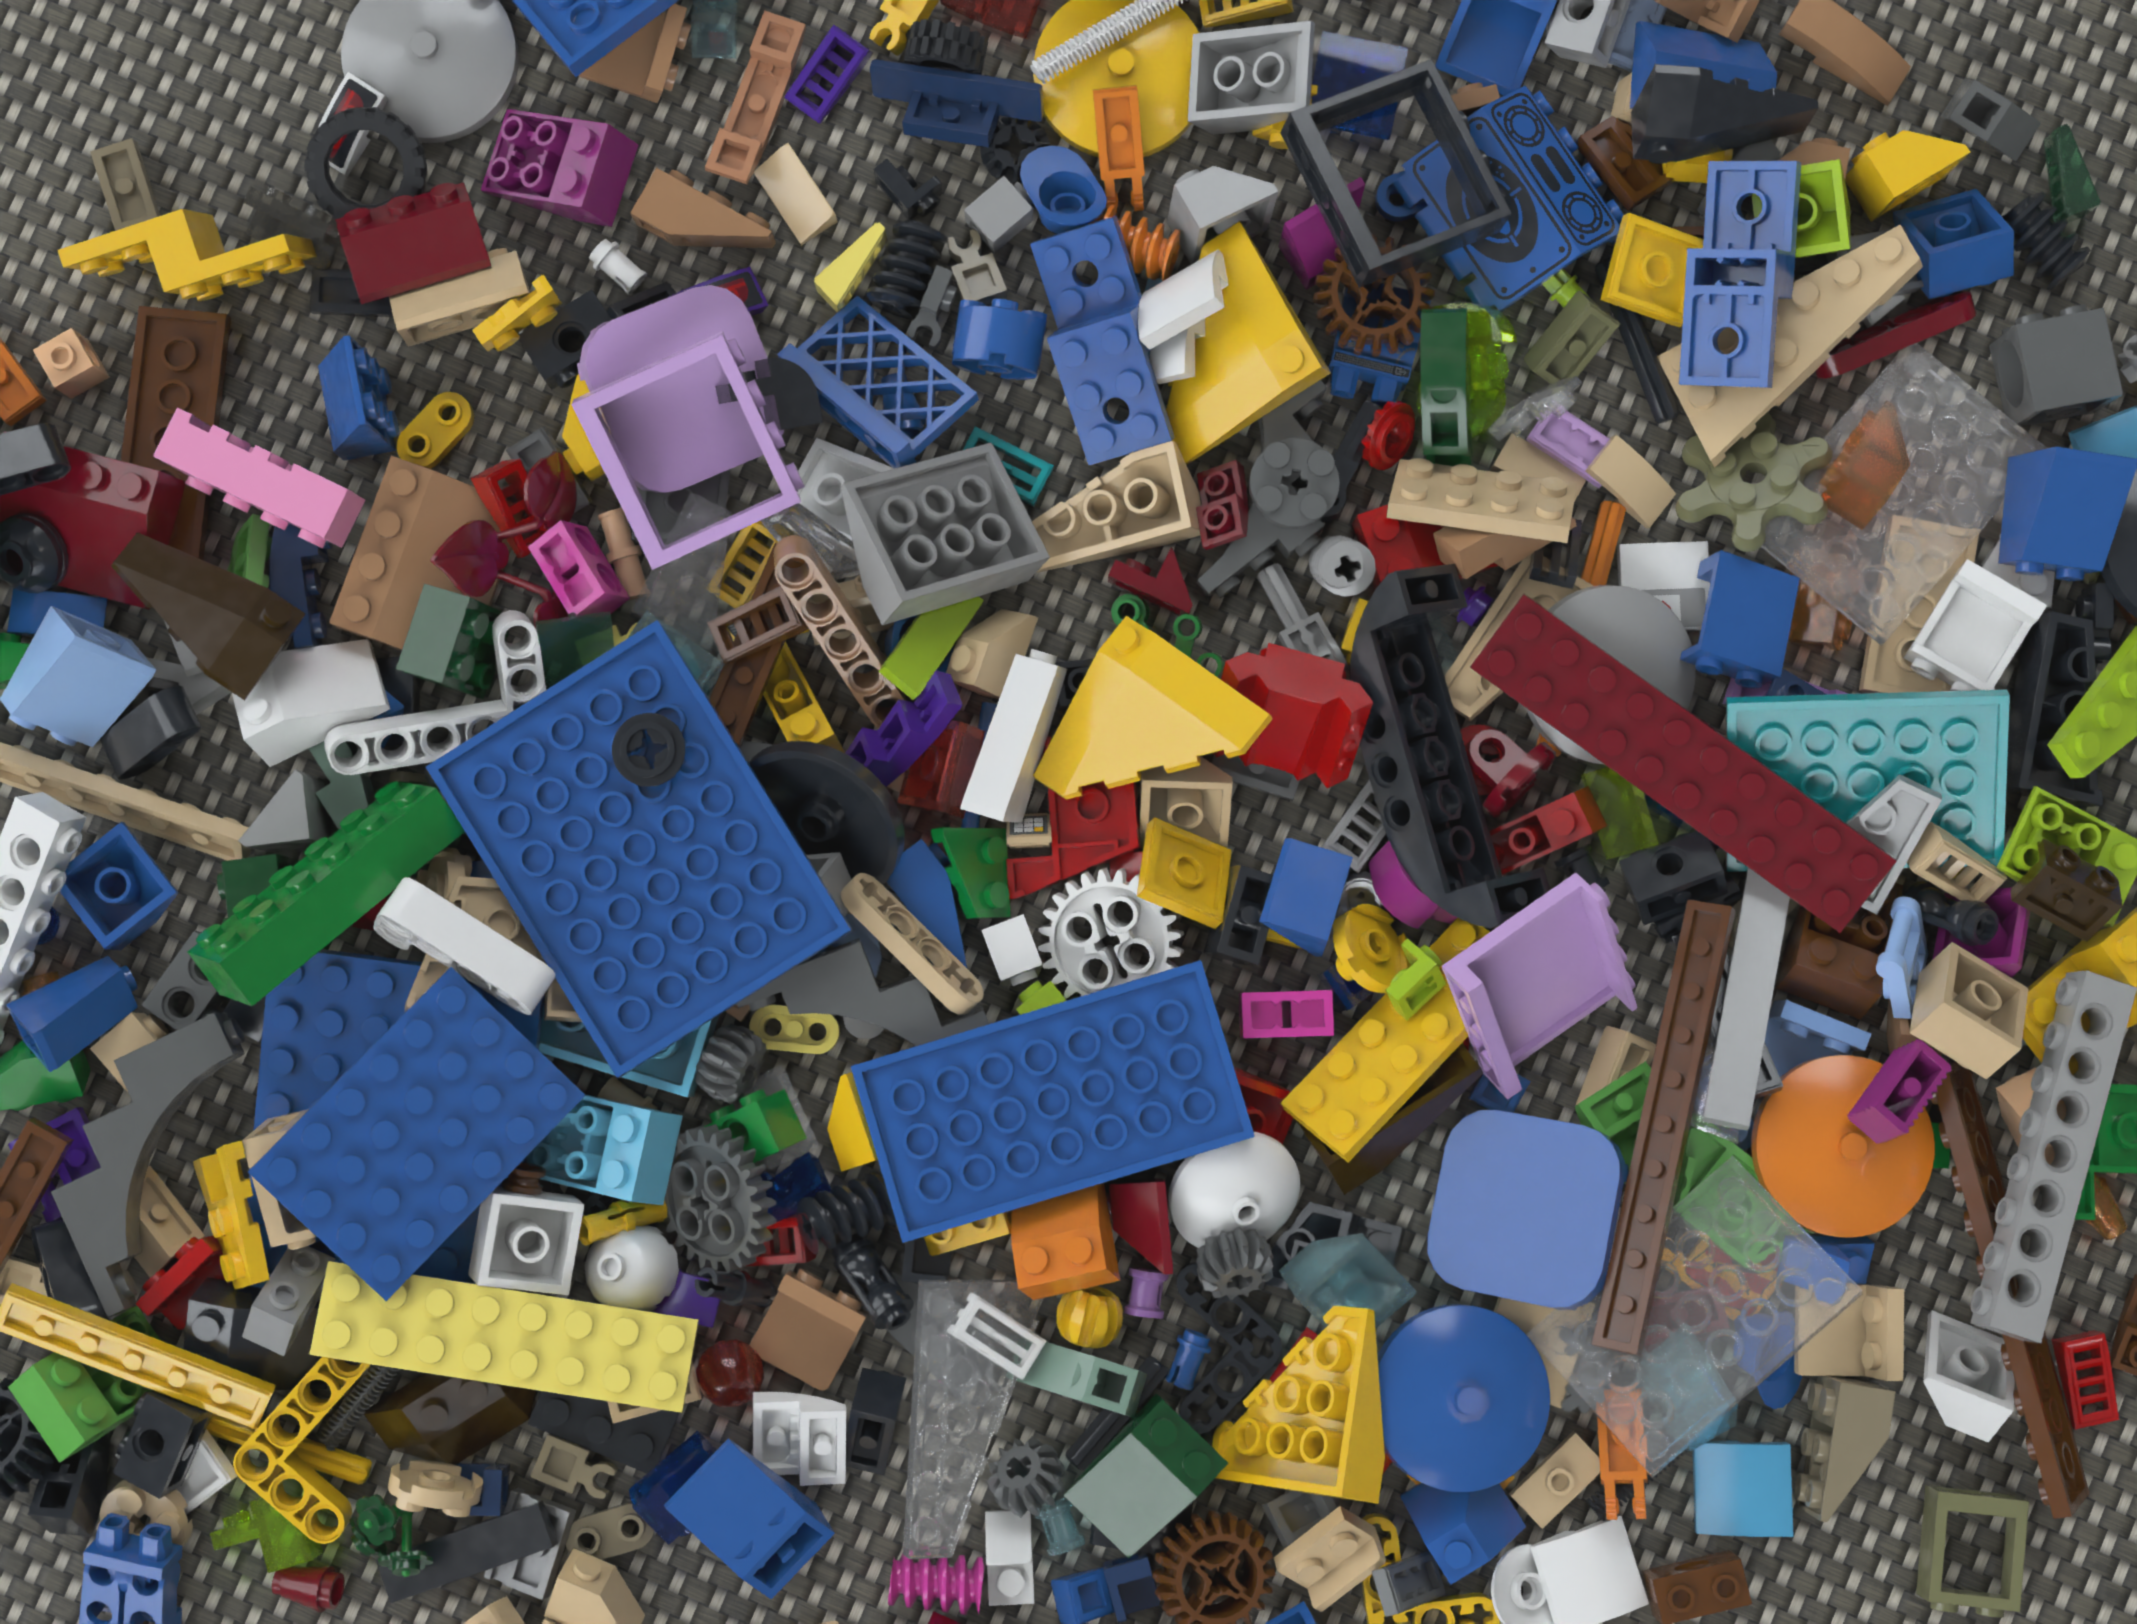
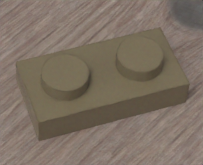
[90,138,160,231]

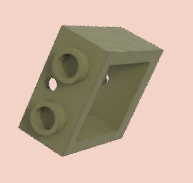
[1916,1485,2029,1618]

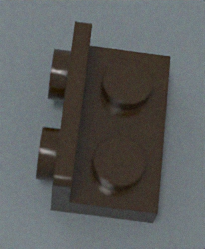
[2010,839,2123,942]

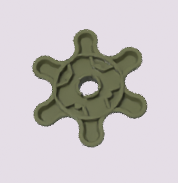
[1675,412,1833,552]

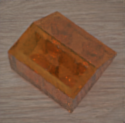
[1819,400,1910,530]

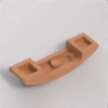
[705,10,806,184]

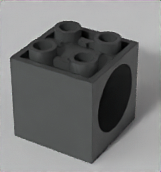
[1989,304,2124,430]

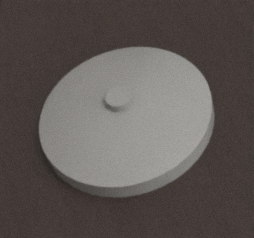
[341,0,519,143]
[1526,585,1696,764]

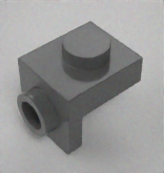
[1262,1490,1340,1547]

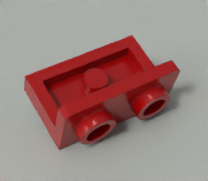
[135,1236,232,1330]

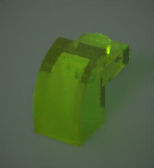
[1432,302,1517,392]
[210,1496,323,1573]

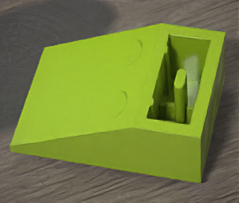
[1996,786,2137,927]

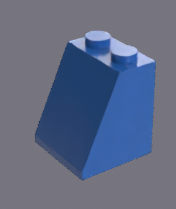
[1998,446,2137,581]

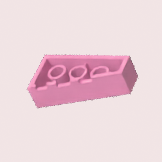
[153,407,365,548]

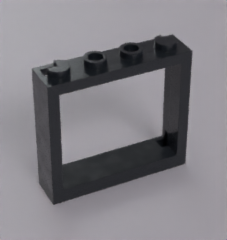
[1280,59,1512,288]

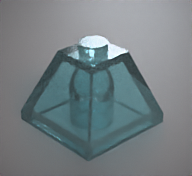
[1279,1233,1417,1328]

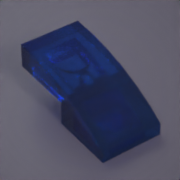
[760,1151,831,1222]

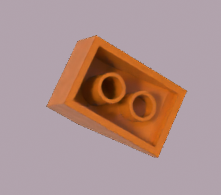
[1011,1183,1121,1300]

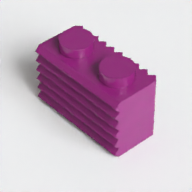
[1847,1039,1952,1144]

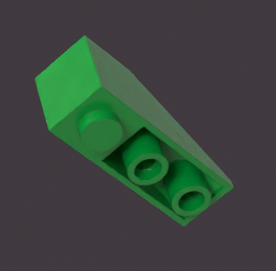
[0,1040,91,1111]

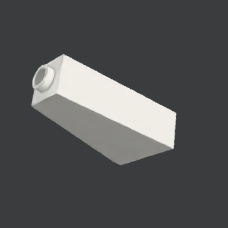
[960,649,1067,823]

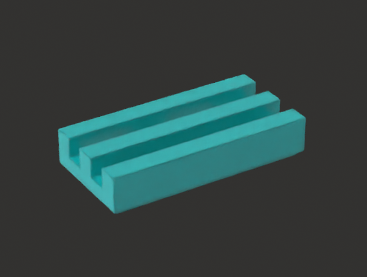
[963,426,1054,507]

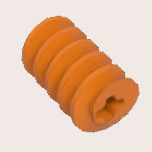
[1088,205,1181,281]

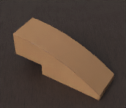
[1779,0,1911,106]
[1433,517,1577,579]

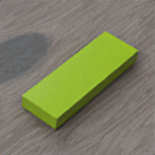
[878,596,984,700]

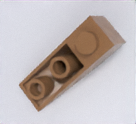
[630,168,776,248]

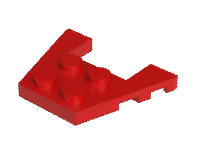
[1006,737,1141,900]

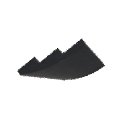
[1264,1202,1406,1317]

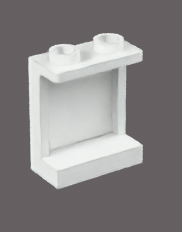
[1904,559,2047,691]

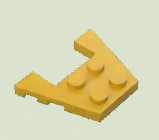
[193,1140,270,1290]

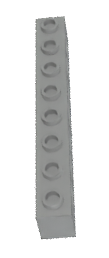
[1970,970,2137,1343]

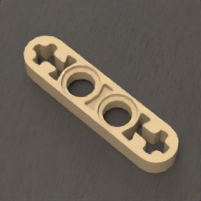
[841,873,984,1015]

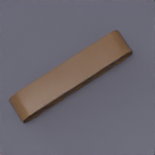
[774,535,907,728]

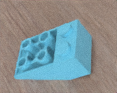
[527,1095,683,1205]

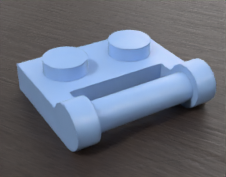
[1876,896,1928,1019]

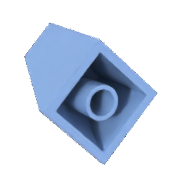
[0,606,156,747]

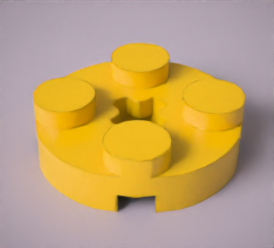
[1332,904,1411,994]

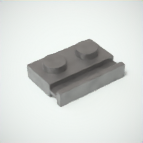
[484,1488,576,1600]

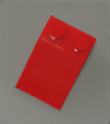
[1352,505,1498,590]

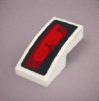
[318,72,389,177]

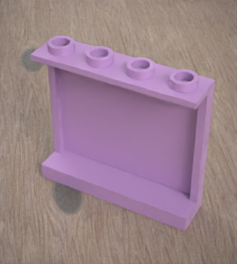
[1442,873,1637,1099]

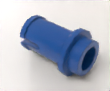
[1165,1328,1211,1390]

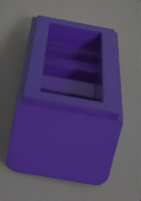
[784,24,873,124]

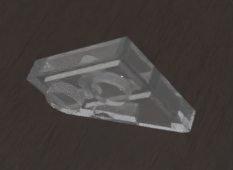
[760,503,860,580]

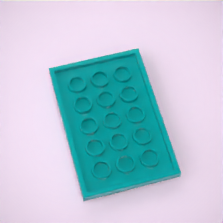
[1726,689,2010,872]

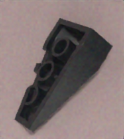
[1631,64,1819,164]

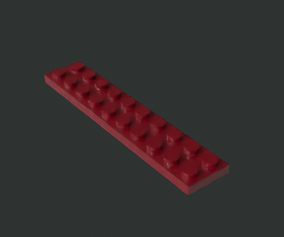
[1470,593,1897,933]

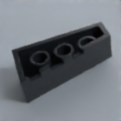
[2006,611,2103,808]

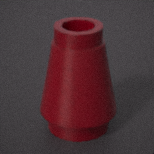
[272,1566,345,1613]

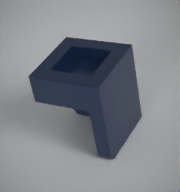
[456,1463,510,1516]
[1103,1552,1160,1623]

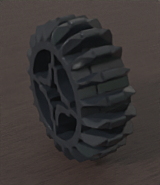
[0,1378,55,1501]

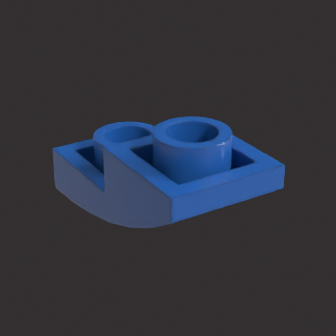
[7,589,107,637]

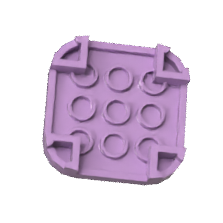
[577,285,784,493]

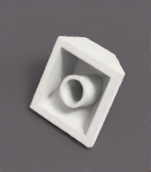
[1923,1310,2015,1443]

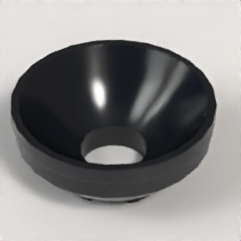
[0,513,68,594]

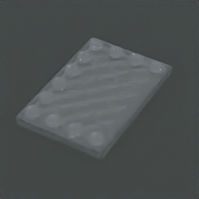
[1761,343,2047,646]
[1526,1155,1863,1478]

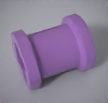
[1124,1267,1169,1319]

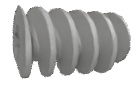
[1309,535,1376,597]

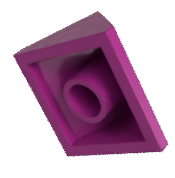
[1933,887,2030,978]

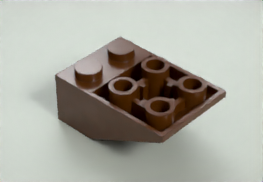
[1776,882,1903,1020]

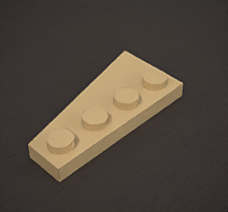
[1445,555,1593,721]

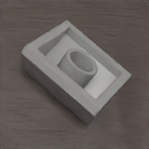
[239,769,330,852]

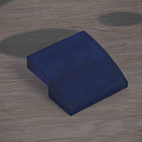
[1311,31,1408,140]

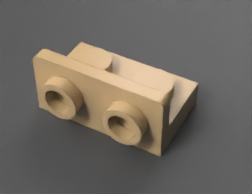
[1274,1506,1386,1612]

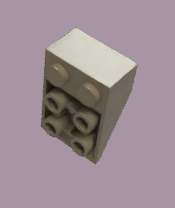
[1794,1376,1896,1522]

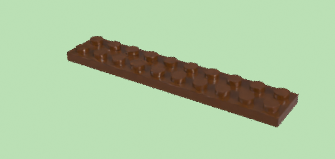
[1931,1059,2090,1519]

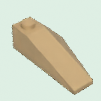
[1032,441,1202,573]

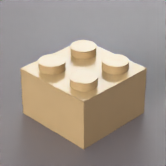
[1910,942,2028,1080]

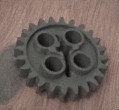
[664,1124,776,1273]

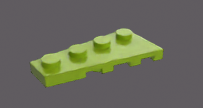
[2047,626,2137,779]

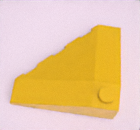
[1166,221,1331,465]
[1033,616,1273,800]
[1212,1306,1385,1504]

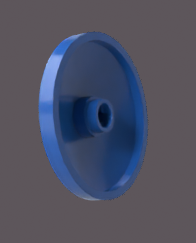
[1378,1304,1550,1492]

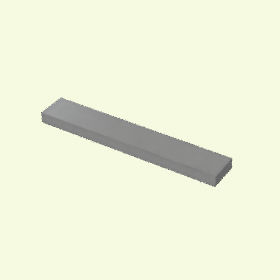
[1702,868,1790,1131]

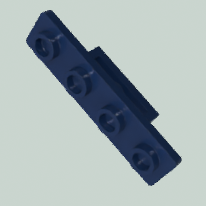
[870,59,1044,148]

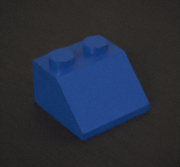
[1893,189,2014,299]
[60,822,179,951]

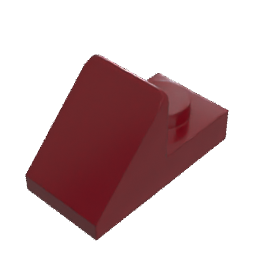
[1108,547,1193,616]

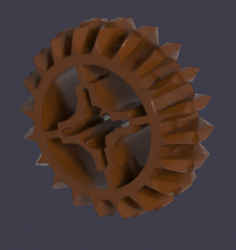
[1313,234,1435,357]
[1152,1510,1276,1624]

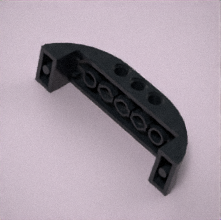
[1349,564,1550,928]

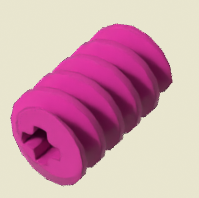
[888,1548,985,1615]

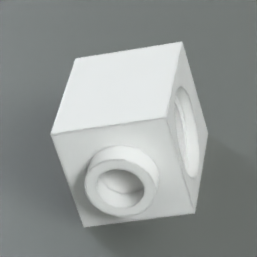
[981,914,1043,986]

